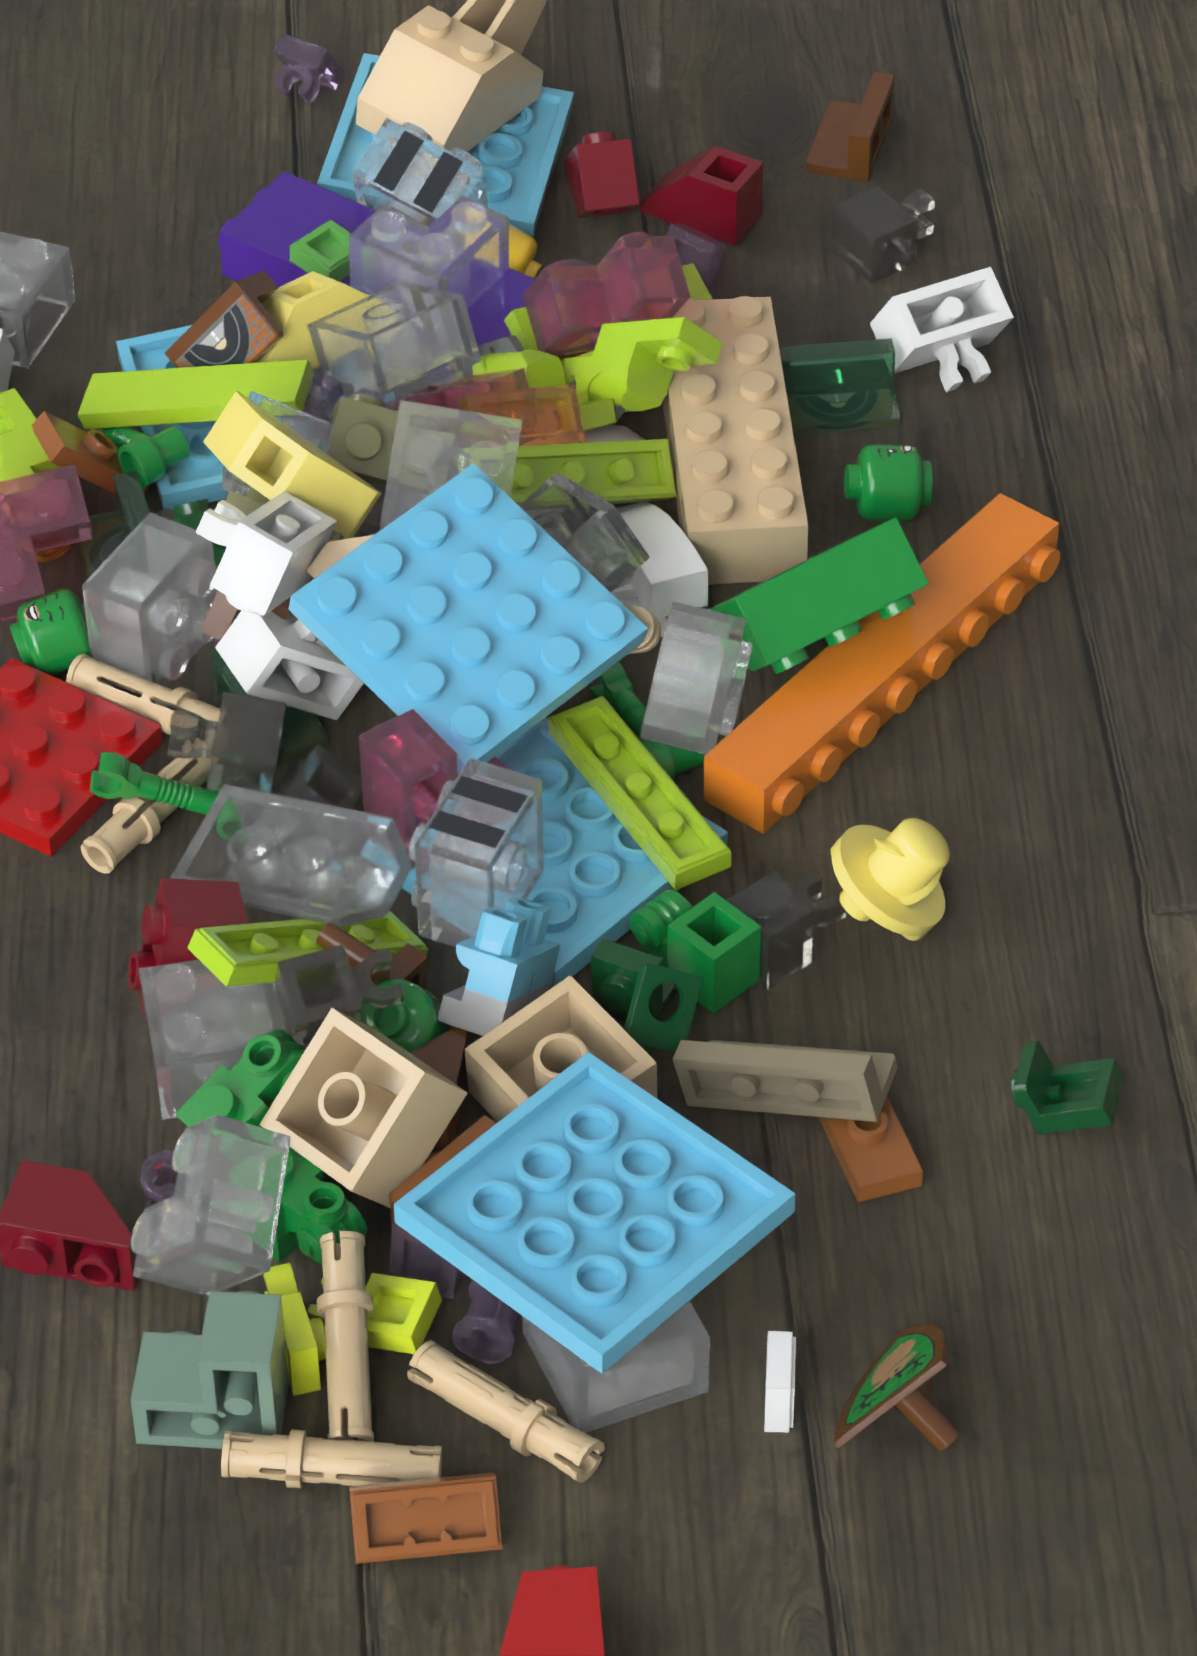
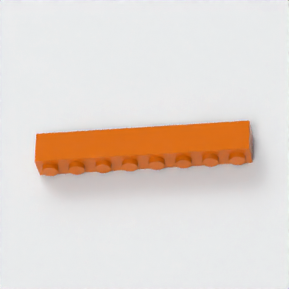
[703,493,1060,834]

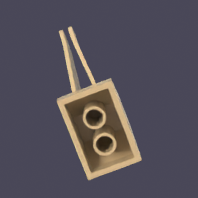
[356,0,547,167]

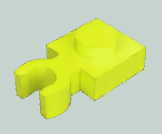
[262,1263,326,1396]
[307,1273,442,1354]

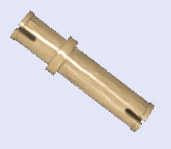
[66,653,242,750]
[81,731,230,873]
[317,1231,374,1442]
[407,1340,605,1483]
[221,1429,442,1489]

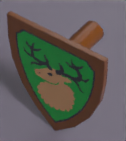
[833,1324,959,1451]

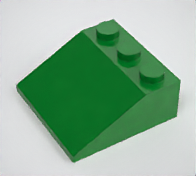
[690,517,929,674]

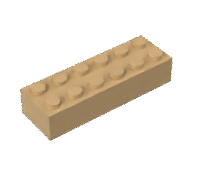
[656,296,808,585]

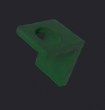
[615,962,703,1056]

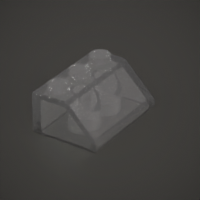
[171,784,413,927]

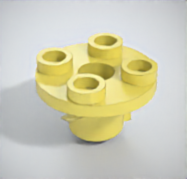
[831,818,950,941]

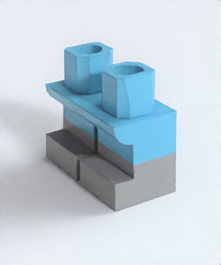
[438,897,561,1036]

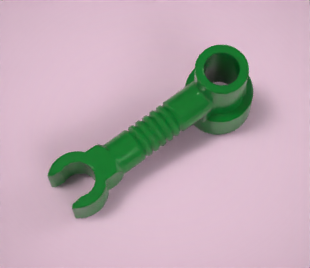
[77,417,190,489]
[589,662,704,780]
[90,752,258,840]

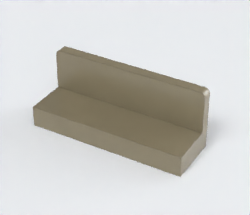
[673,1040,898,1122]

